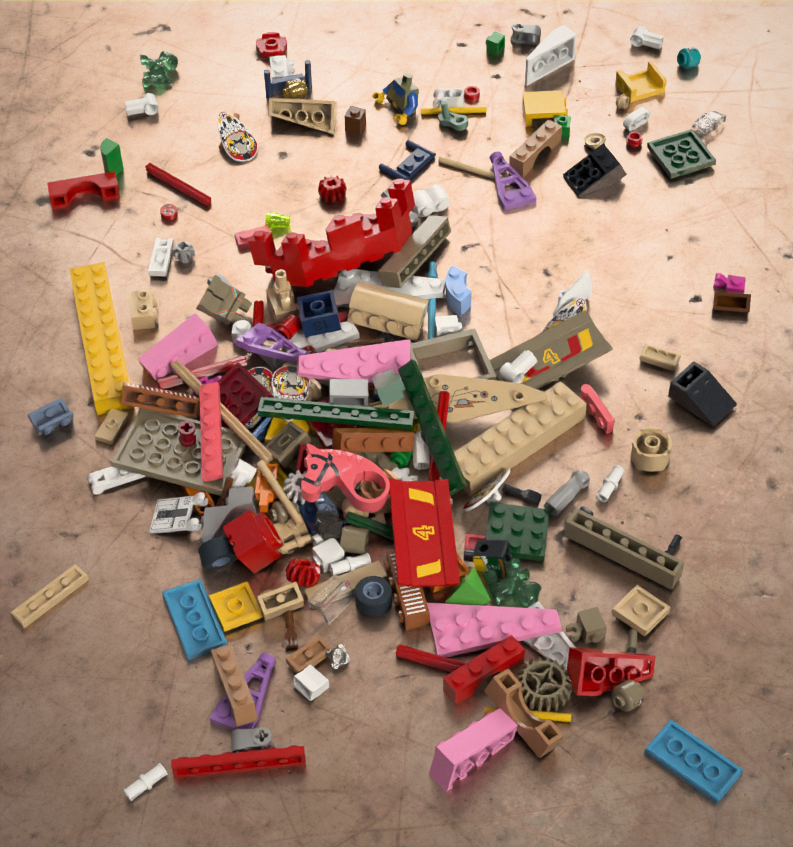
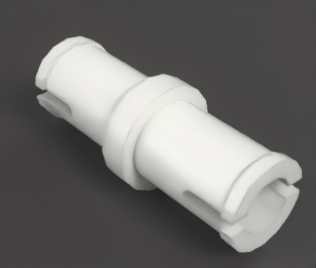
[596,465,625,503]
[329,553,371,576]
[123,763,168,801]

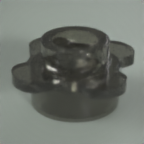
[326,644,350,669]

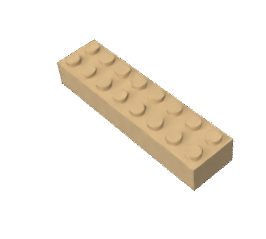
[454,381,587,496]

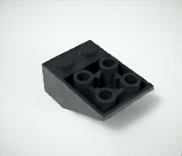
[563,143,627,196]
[668,361,737,427]

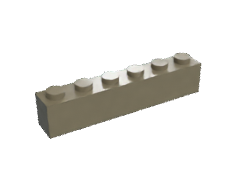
[379,215,451,288]
[565,508,684,590]

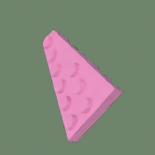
[297,339,410,387]

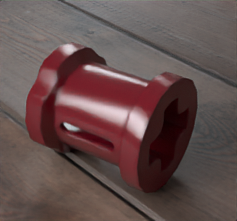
[178,421,196,447]

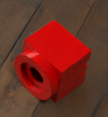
[223,510,284,574]

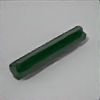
[345,512,394,540]

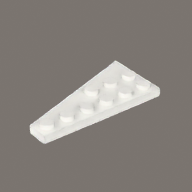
[334,269,446,309]

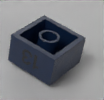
[297,290,341,338]

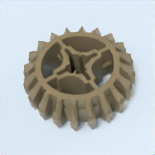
[516,657,573,712]

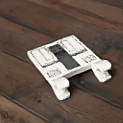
[150,492,208,534]

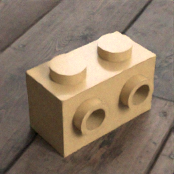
[130,289,158,330]
[257,582,304,621]

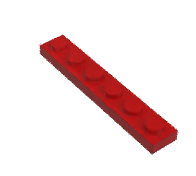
[171,745,306,778]

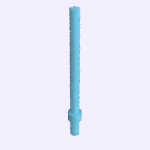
[427,262,438,339]

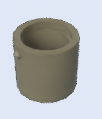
[340,525,369,555]

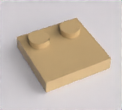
[611,585,671,636]

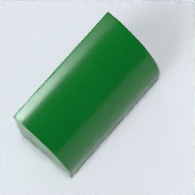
[100,138,124,176]

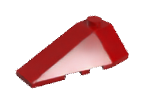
[567,647,656,696]

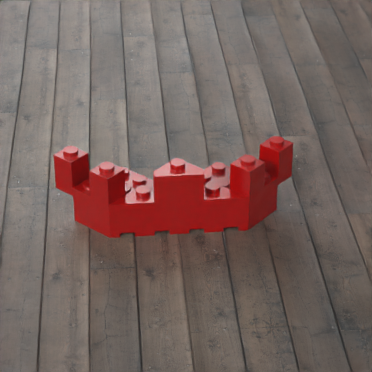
[248,179,415,287]

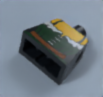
[463,540,513,580]

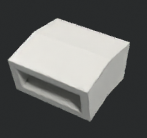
[292,664,329,701]

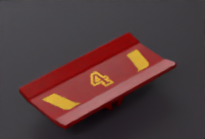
[389,479,460,587]

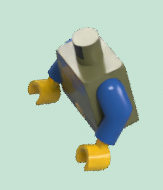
[372,72,419,125]

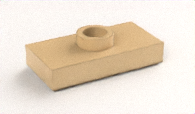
[639,343,681,371]
[95,408,129,445]

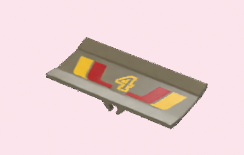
[490,310,613,399]

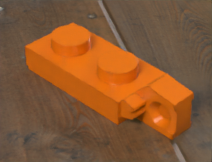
[255,463,279,513]

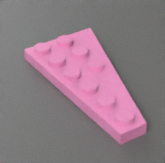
[427,603,562,657]

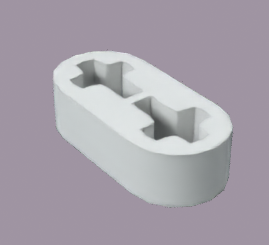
[623,107,651,131]

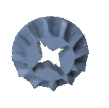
[316,493,340,522]

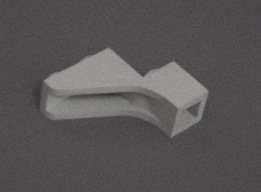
[200,486,257,545]

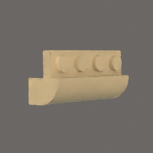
[347,281,429,341]

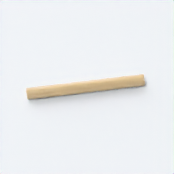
[438,156,503,179]
[257,460,303,525]

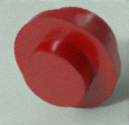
[626,132,643,147]

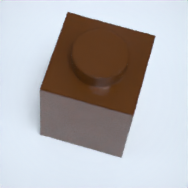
[344,105,366,134]

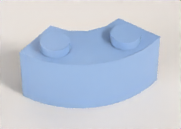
[446,265,472,316]

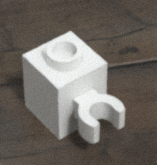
[312,533,344,573]

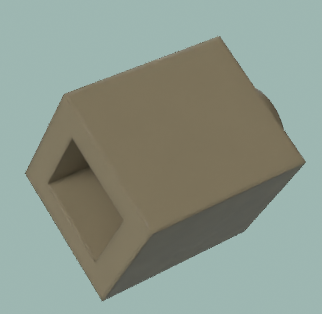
[566,607,607,644]

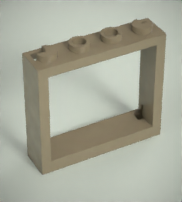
[410,328,497,381]

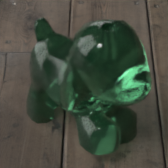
[140,51,178,87]
[483,558,542,608]

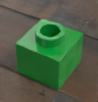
[485,31,506,56]
[554,115,571,138]

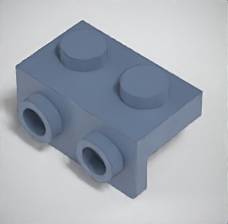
[28,398,74,435]

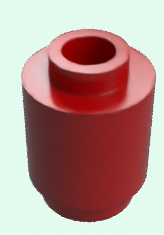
[276,315,302,340]

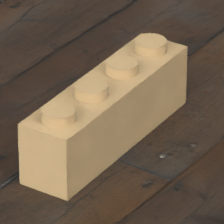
[269,98,337,134]

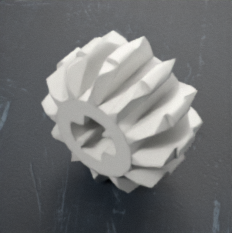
[283,470,307,505]

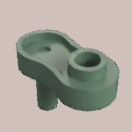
[438,101,469,131]

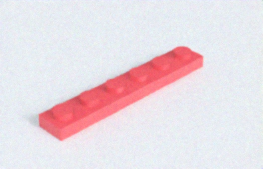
[199,382,223,482]

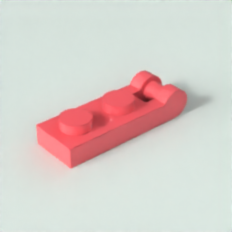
[580,384,615,435]

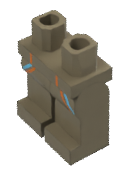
[196,275,252,326]

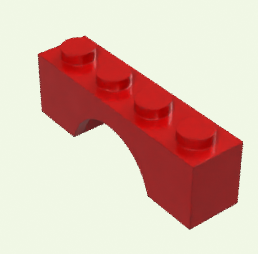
[47,171,120,209]
[443,635,525,706]

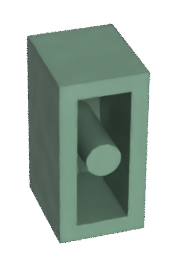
[371,369,405,406]

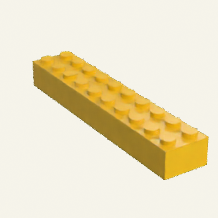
[69,262,135,416]

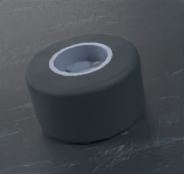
[198,536,237,570]
[355,576,392,616]

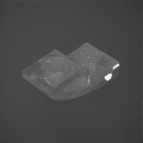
[692,110,727,134]

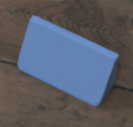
[246,417,273,449]

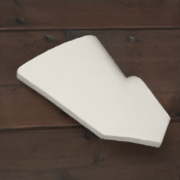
[552,270,592,316]

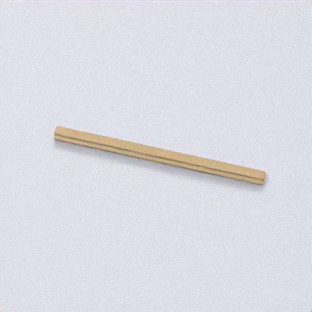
[171,360,273,464]

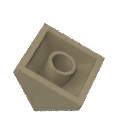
[265,421,312,469]

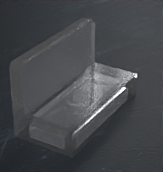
[307,575,355,624]

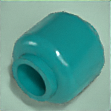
[677,47,701,69]

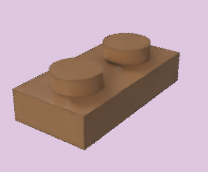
[286,635,333,674]

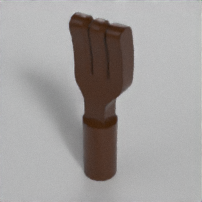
[217,477,234,507]
[285,611,298,649]

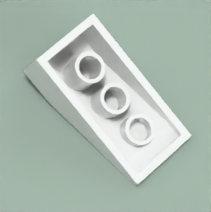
[525,25,577,86]

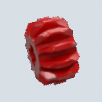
[318,175,347,203]
[286,558,321,588]

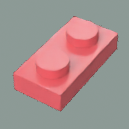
[235,226,271,250]

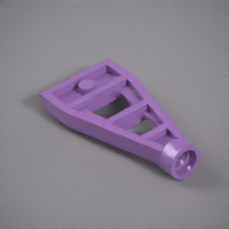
[489,151,537,211]
[236,323,310,364]
[209,652,276,731]

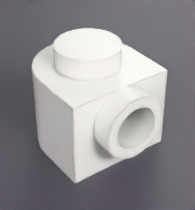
[232,320,251,343]

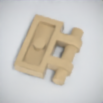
[273,513,312,555]

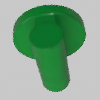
[390,451,413,468]

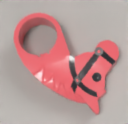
[301,443,390,513]

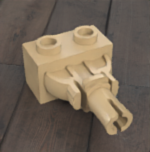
[266,269,300,323]

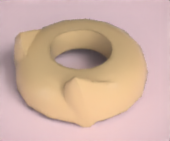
[584,133,606,150]

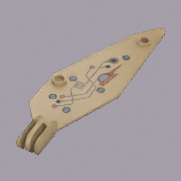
[368,374,548,423]

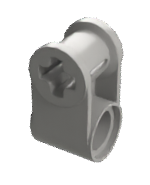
[510,23,541,45]
[231,727,274,753]

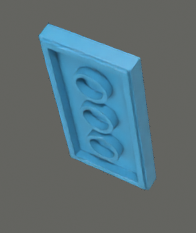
[162,579,227,660]
[644,719,743,804]

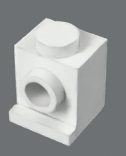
[435,315,462,337]

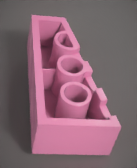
[138,313,218,381]
[429,708,518,792]

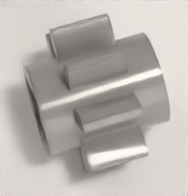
[172,241,195,263]

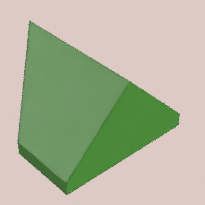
[443,568,491,606]

